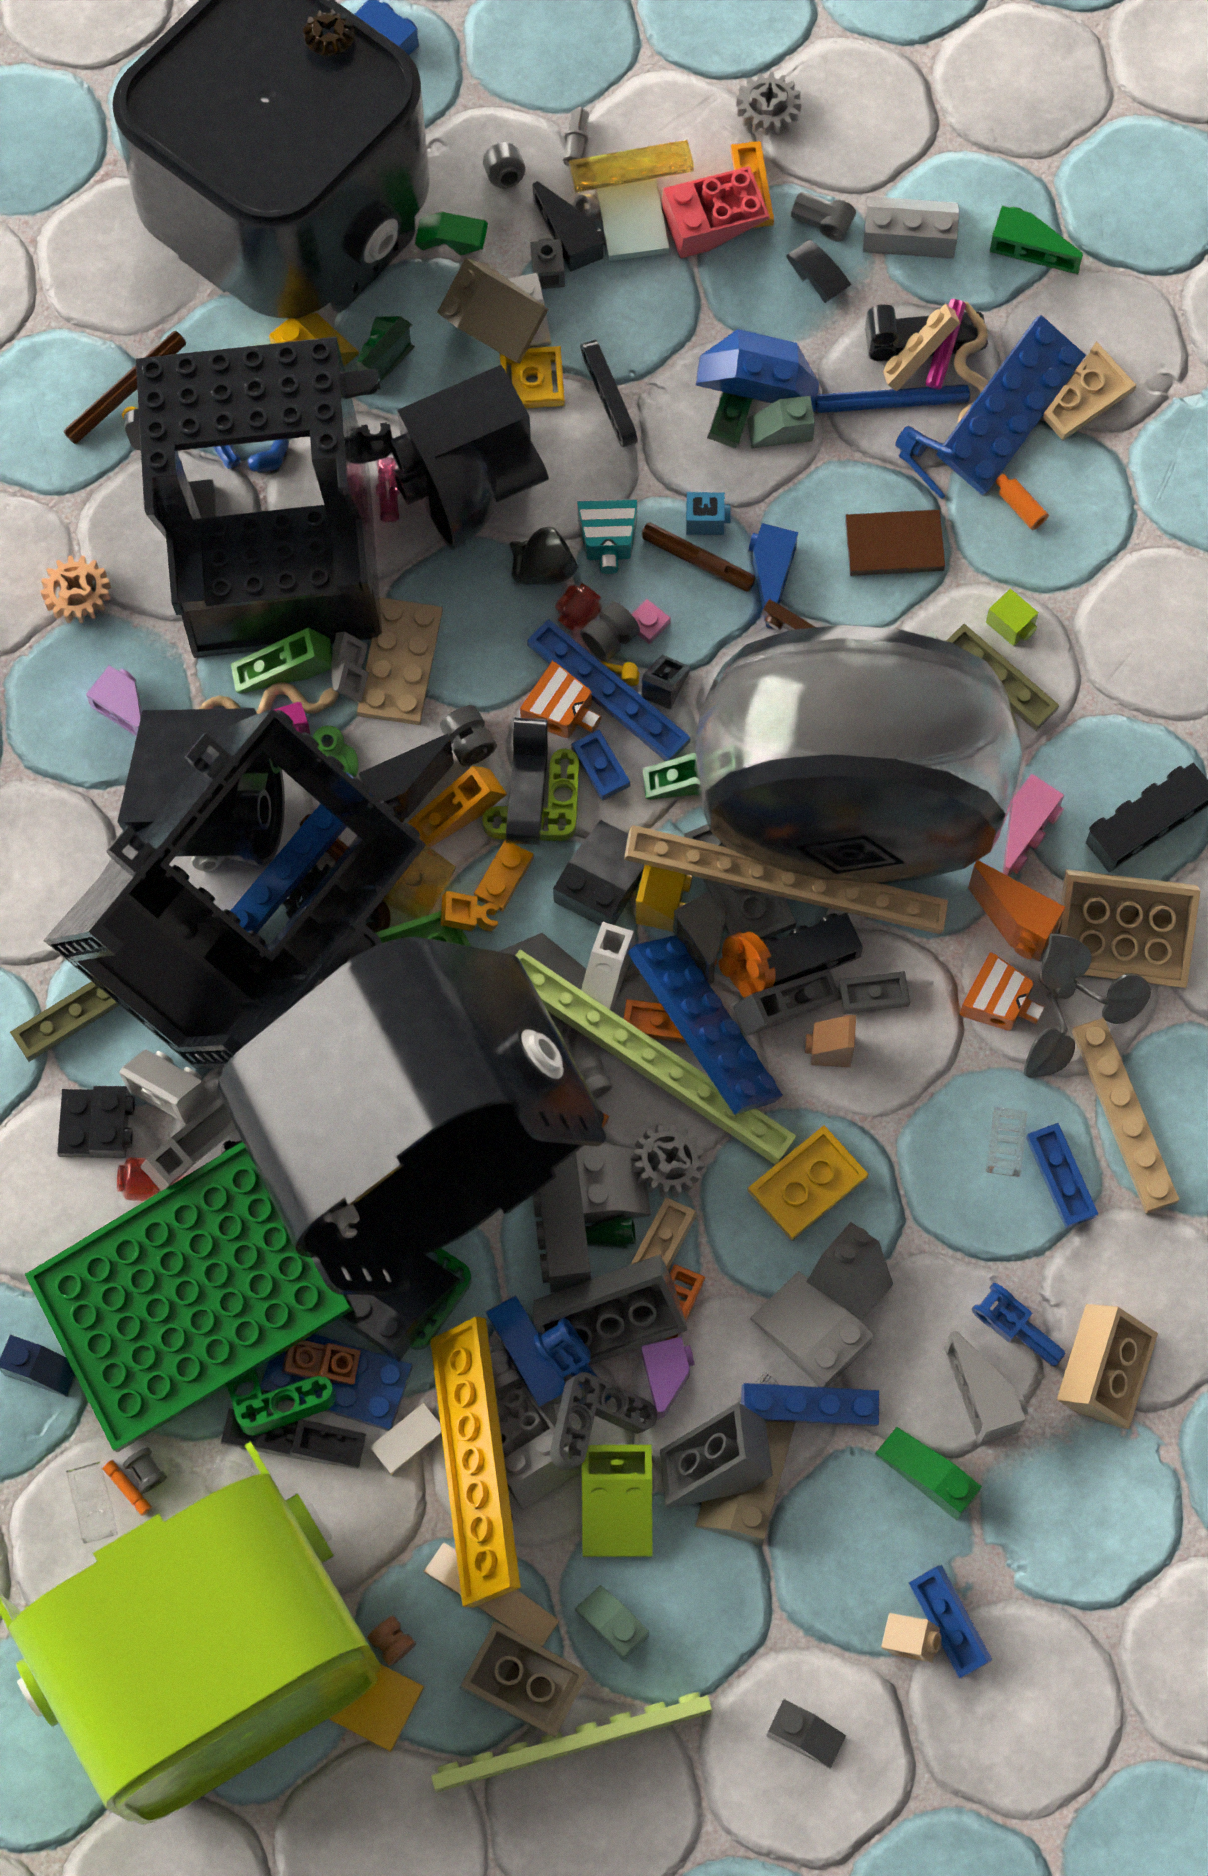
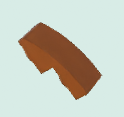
[281,1340,361,1385]

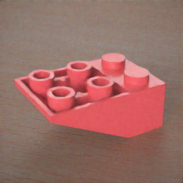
[661,166,770,259]

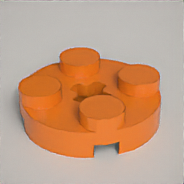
[718,931,776,998]

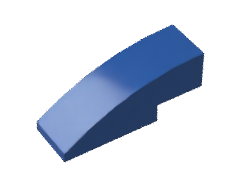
[485,1295,566,1407]

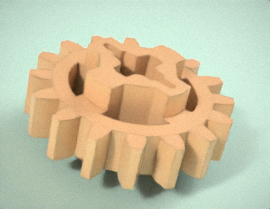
[41,555,111,623]

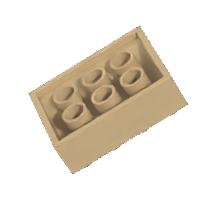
[1058,869,1201,988]

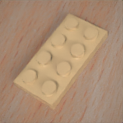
[357,597,443,725]

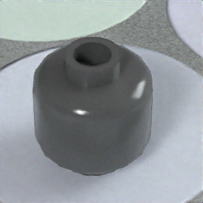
[483,142,526,188]

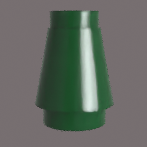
[585,1215,636,1248]

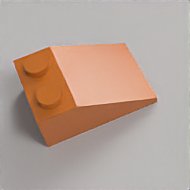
[968,860,1065,961]

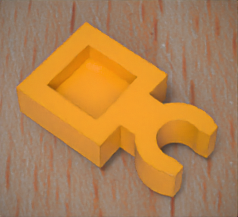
[441,891,499,931]

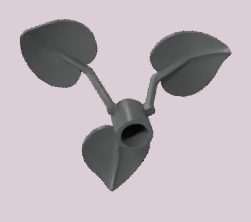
[1024,934,1152,1078]

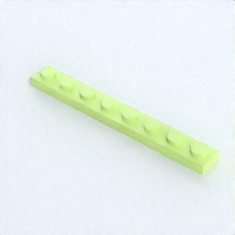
[431,1692,712,1793]

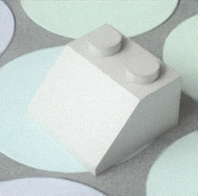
[119,1049,206,1124]

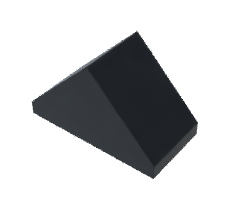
[642,655,691,710]

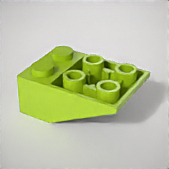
[582,1444,653,1557]

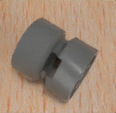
[580,601,640,662]
[440,705,497,766]

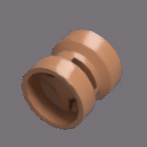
[367,1615,416,1666]

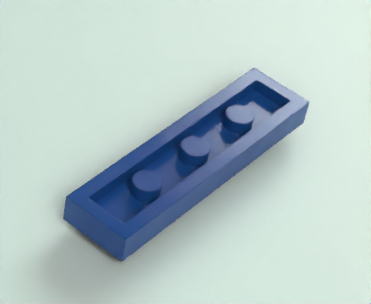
[741,1383,879,1427]

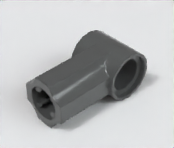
[791,191,857,241]

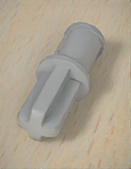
[563,107,589,167]

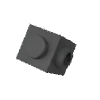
[530,238,565,289]

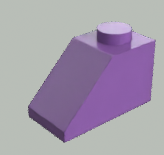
[641,1337,695,1419]

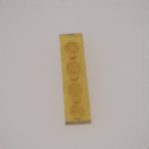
[569,139,694,193]

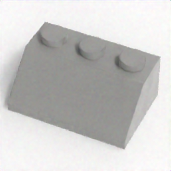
[863,196,959,259]

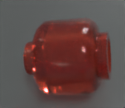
[555,583,602,631]
[117,1157,161,1201]

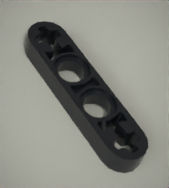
[580,339,638,448]

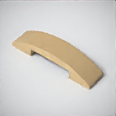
[424,1542,559,1647]

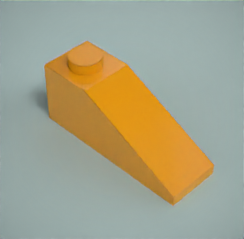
[407,765,507,852]

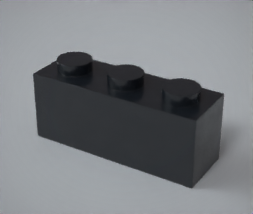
[763,912,863,987]

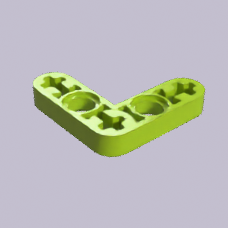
[482,748,579,841]

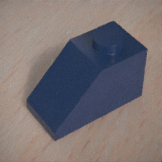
[0,1334,76,1397]

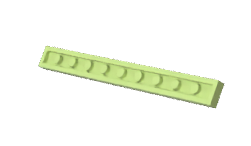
[515,949,796,1165]

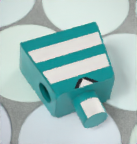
[577,499,637,574]

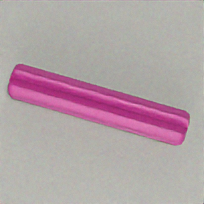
[926,299,966,390]

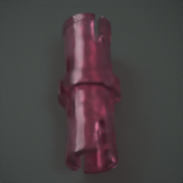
[375,457,400,522]

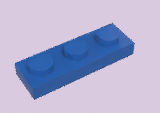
[1026,1123,1098,1229]
[909,1565,993,1678]

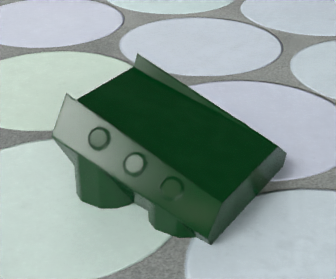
[357,316,416,383]

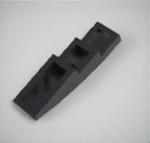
[220,1408,366,1469]

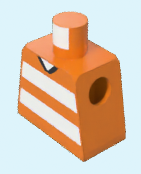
[520,660,602,738]
[959,952,1045,1031]

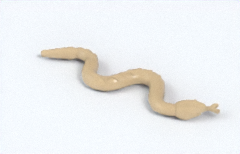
[954,302,988,424]
[198,682,340,714]

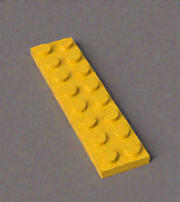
[430,1316,521,1608]

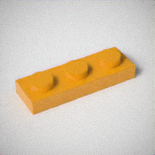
[730,141,774,228]

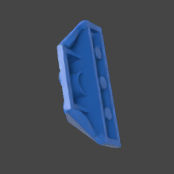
[695,329,819,413]

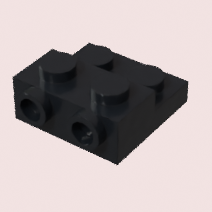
[57,1086,135,1158]

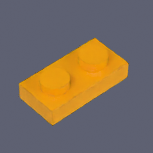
[474,840,534,912]

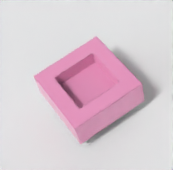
[631,599,671,645]

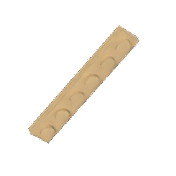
[1072,1018,1179,1214]

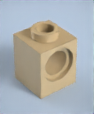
[881,1613,941,1663]

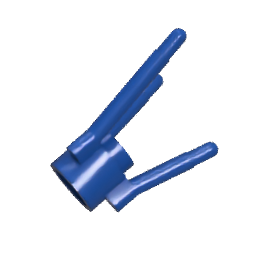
[895,426,954,499]

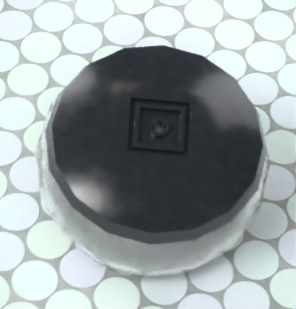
[695,625,1022,883]

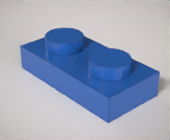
[571,730,630,801]

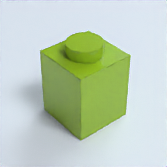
[986,588,1039,647]

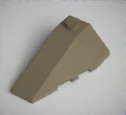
[695,1421,796,1546]

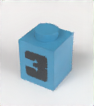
[686,492,731,535]

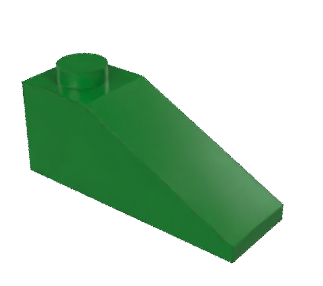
[989,205,1083,275]
[642,743,747,800]
[875,1427,982,1520]

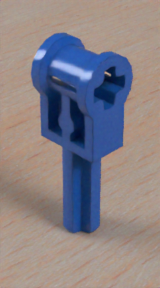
[972,1283,1065,1367]
[534,1318,611,1404]

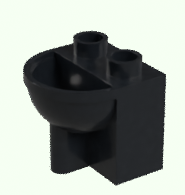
[388,364,549,550]
[117,708,285,866]

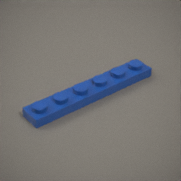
[527,619,691,761]
[230,772,374,933]

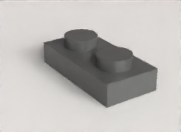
[839,971,910,1014]

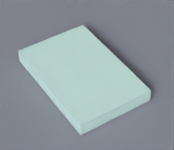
[595,170,669,262]

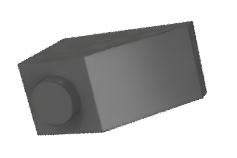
[766,1699,846,1769]

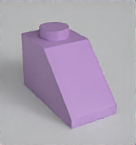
[86,665,142,737]

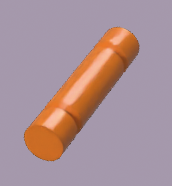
[102,1460,152,1516]

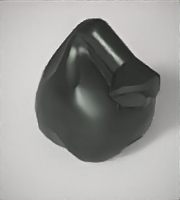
[509,526,579,584]

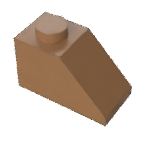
[805,1015,856,1068]

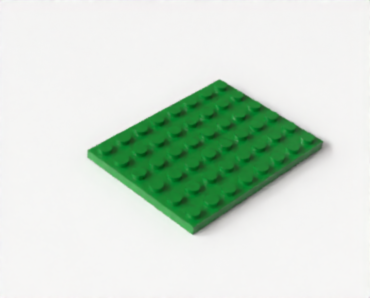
[25,1141,354,1452]

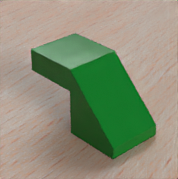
[414,211,488,256]

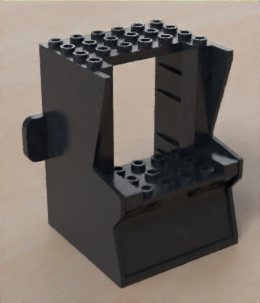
[124,337,393,658]
[43,708,426,1069]

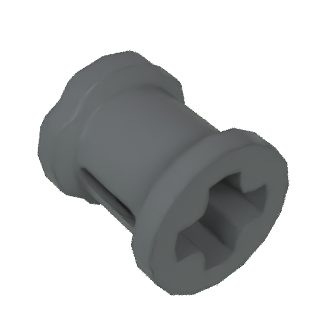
[123,1447,167,1494]

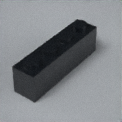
[1086,762,1208,873]

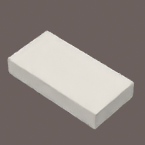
[369,1403,442,1475]

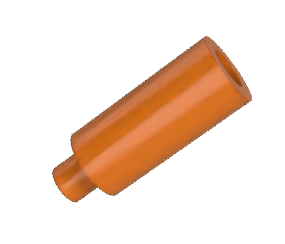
[995,474,1049,530]

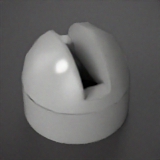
[573,194,600,218]

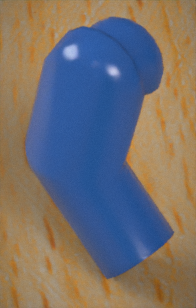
[248,439,289,473]

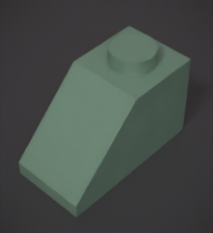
[747,396,815,448]
[575,1585,649,1662]

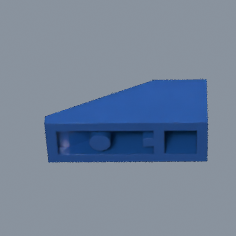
[748,523,798,629]

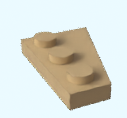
[1043,341,1136,441]

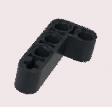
[865,304,988,361]
[506,717,548,845]

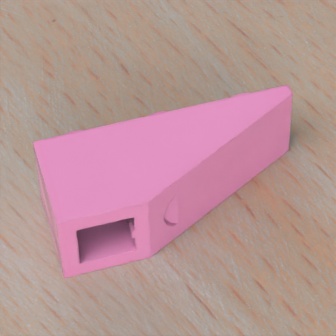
[1003,773,1064,876]

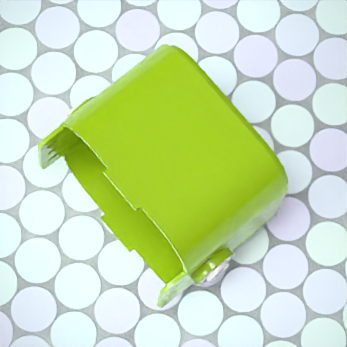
[0,1442,381,1825]

